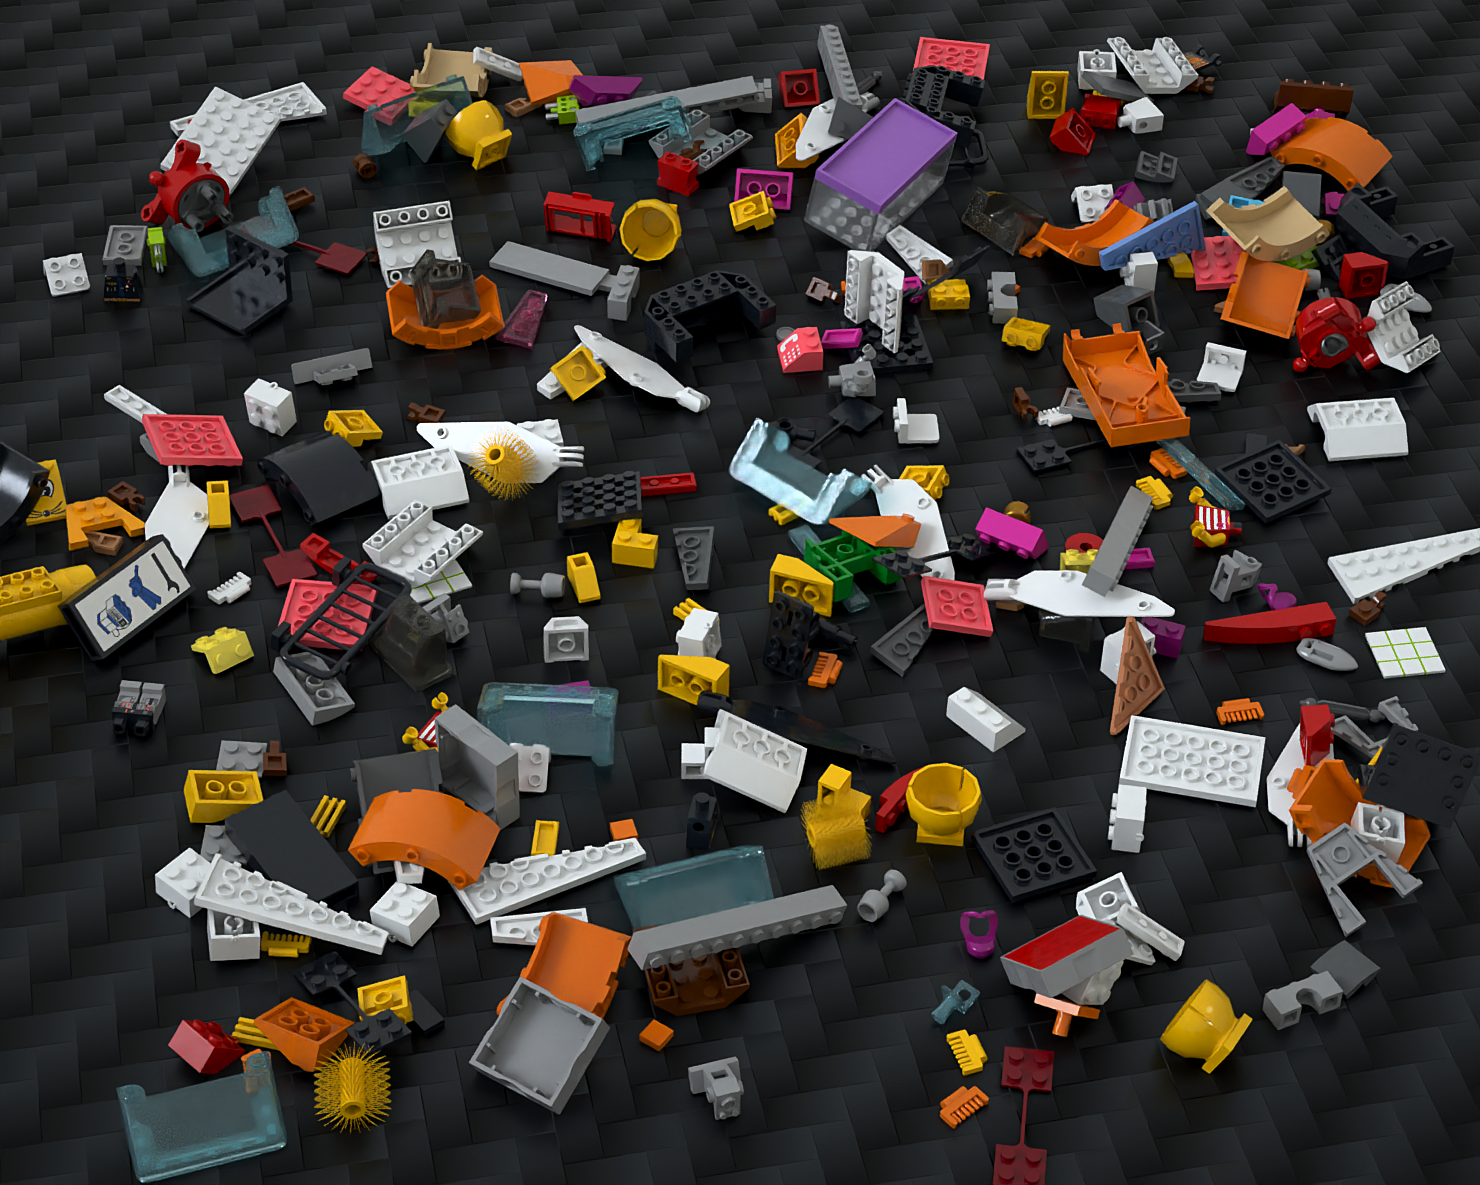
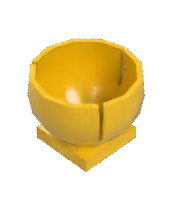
[445,100,512,170]
[619,199,682,261]
[906,763,982,846]
[1160,979,1253,1074]

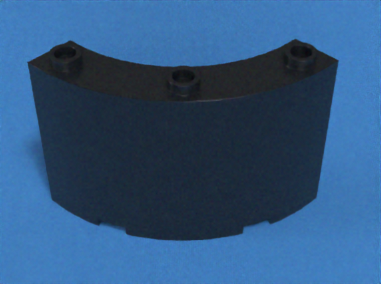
[257,431,382,526]
[0,441,50,544]

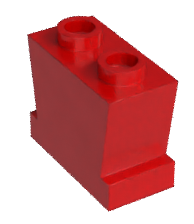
[1080,94,1121,130]
[657,151,699,196]

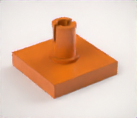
[1034,993,1100,1037]

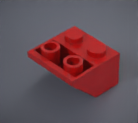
[168,1019,245,1074]

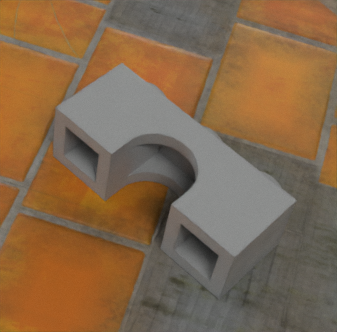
[607,265,640,321]
[987,272,1018,324]
[1262,971,1343,1030]

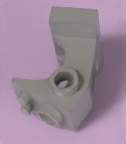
[1210,550,1262,602]
[412,593,470,643]
[688,1056,744,1120]

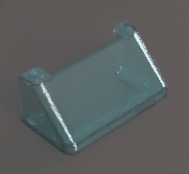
[361,74,473,156]
[573,96,693,171]
[167,186,299,278]
[730,418,872,526]
[477,682,618,766]
[613,845,774,929]
[116,1051,287,1183]

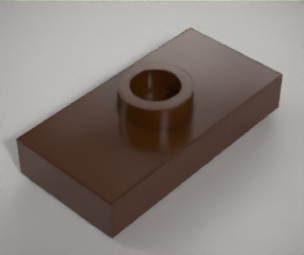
[273,187,315,214]

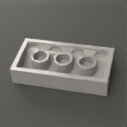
[273,650,355,725]

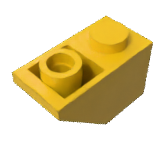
[207,481,231,528]
[567,552,600,603]

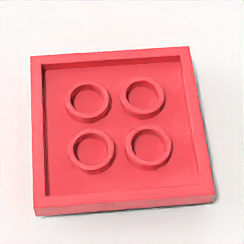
[343,67,415,120]
[921,576,993,637]

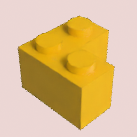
[612,518,658,568]
[817,764,871,820]

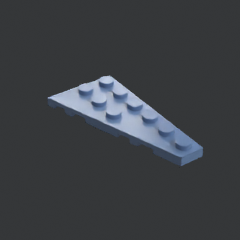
[1099,201,1206,271]

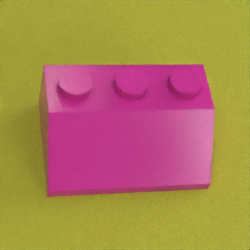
[1246,103,1307,155]
[734,169,794,210]
[975,507,1049,559]

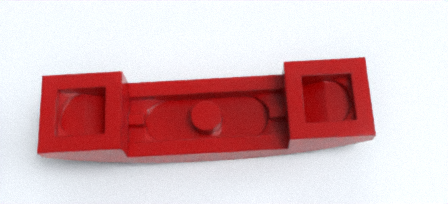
[300,533,378,585]

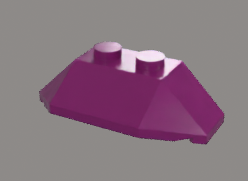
[569,75,642,108]

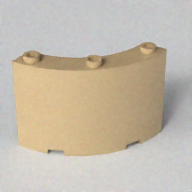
[410,43,493,97]
[1206,186,1330,261]

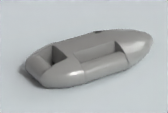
[1380,284,1432,313]
[1296,638,1358,671]

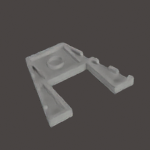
[1331,696,1419,758]
[1307,823,1423,937]

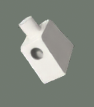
[1117,97,1164,134]

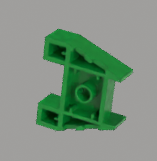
[804,530,903,602]

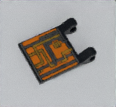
[1183,45,1222,72]

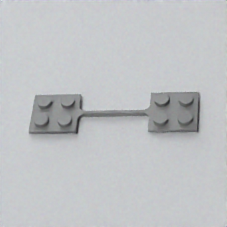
[200,740,267,865]

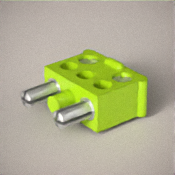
[545,95,580,124]
[147,227,167,273]

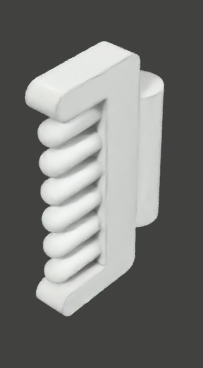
[1035,407,1073,427]
[207,572,251,604]

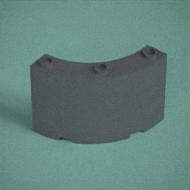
[350,748,443,874]

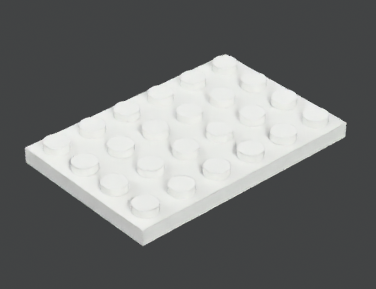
[161,86,281,197]
[1119,715,1265,807]

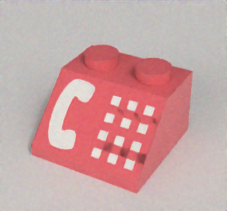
[777,327,823,373]

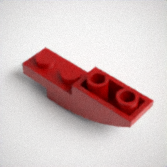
[875,764,932,833]

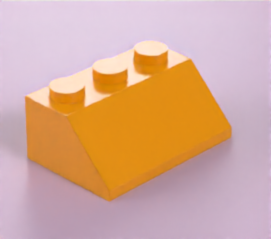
[775,113,819,168]

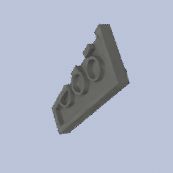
[828,97,873,139]
[1224,156,1285,200]
[673,526,716,590]
[869,603,934,677]

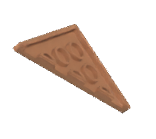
[1110,616,1165,735]

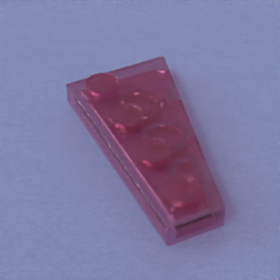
[496,289,547,349]

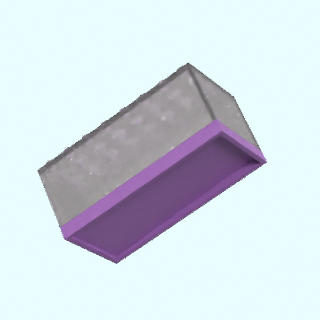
[804,98,958,252]

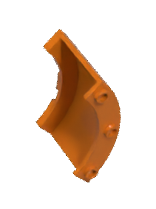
[1270,117,1393,191]
[1035,199,1155,266]
[1220,251,1311,339]
[386,275,504,349]
[1289,759,1431,888]
[348,789,501,890]
[496,912,632,1019]

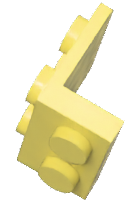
[1060,549,1098,574]
[191,627,254,674]

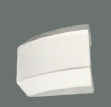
[544,616,589,663]
[1076,872,1141,921]

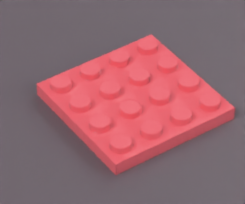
[913,37,990,80]
[1190,236,1246,291]
[142,414,243,467]
[278,579,378,651]

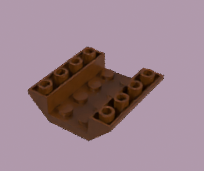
[1273,79,1354,118]
[633,925,750,1016]

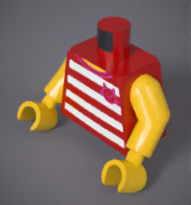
[1189,486,1242,548]
[402,692,451,752]

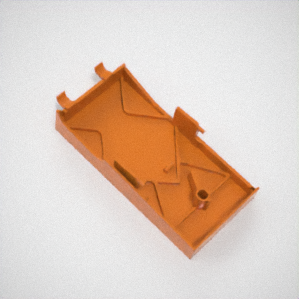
[1063,323,1190,447]

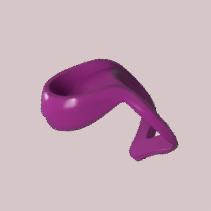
[1257,583,1297,611]
[960,910,998,959]

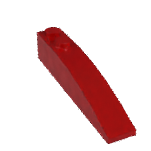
[1202,602,1336,644]

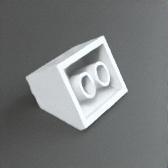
[946,687,1025,752]

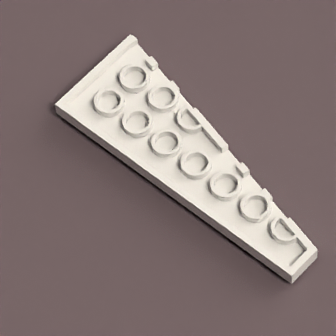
[170,82,327,137]
[1328,528,1480,604]
[448,838,646,925]
[194,853,389,955]

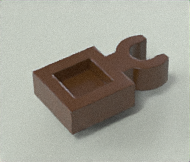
[107,481,145,511]

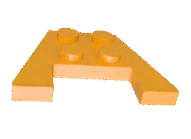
[66,497,145,550]

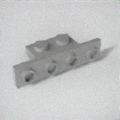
[291,348,372,385]

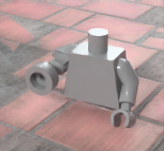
[828,344,876,397]

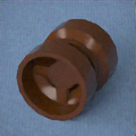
[353,153,377,178]

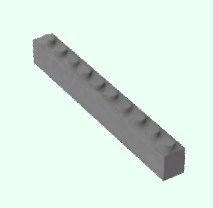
[817,24,863,110]
[575,76,758,138]
[1082,486,1153,597]
[628,885,847,970]

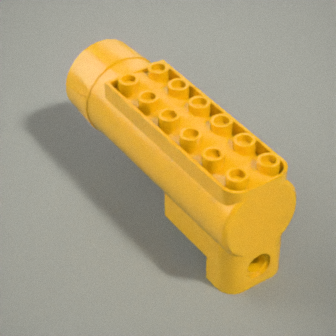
[0,564,96,641]

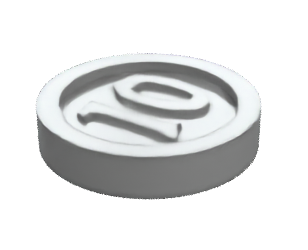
[776,327,795,341]

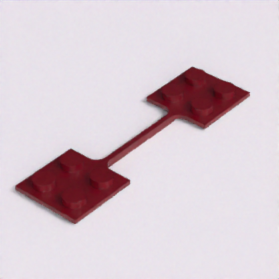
[239,216,368,275]
[229,484,318,588]
[993,1046,1054,1185]

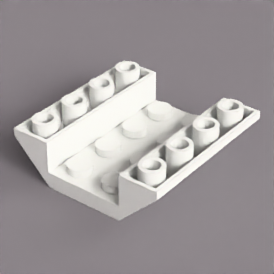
[1107,37,1198,94]
[373,201,464,288]
[844,250,904,354]
[1367,281,1441,373]
[1307,398,1408,461]
[367,445,469,519]
[363,499,483,588]
[702,709,807,813]

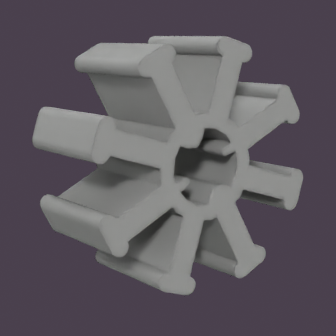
[1134,198,1173,220]

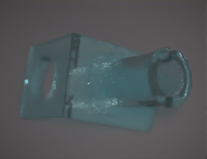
[931,980,980,1024]

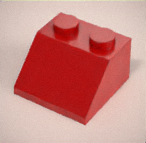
[778,69,820,108]
[1049,108,1096,155]
[1338,252,1389,299]
[1299,704,1335,767]

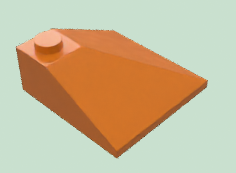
[519,60,583,105]
[829,513,921,547]
[254,997,355,1072]

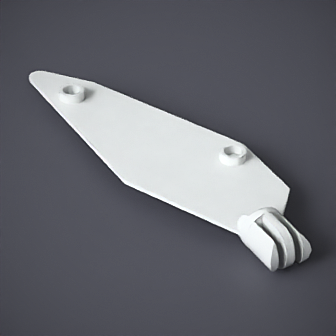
[795,92,880,161]
[574,325,710,413]
[417,422,584,483]
[145,465,209,569]
[861,465,955,580]
[984,570,1175,617]
[1267,723,1334,847]

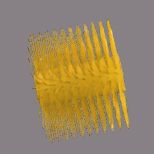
[466,427,540,501]
[801,790,872,870]
[314,1042,391,1134]

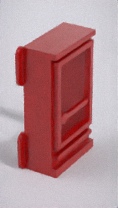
[543,192,617,242]

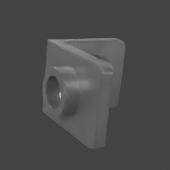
[1143,320,1165,355]

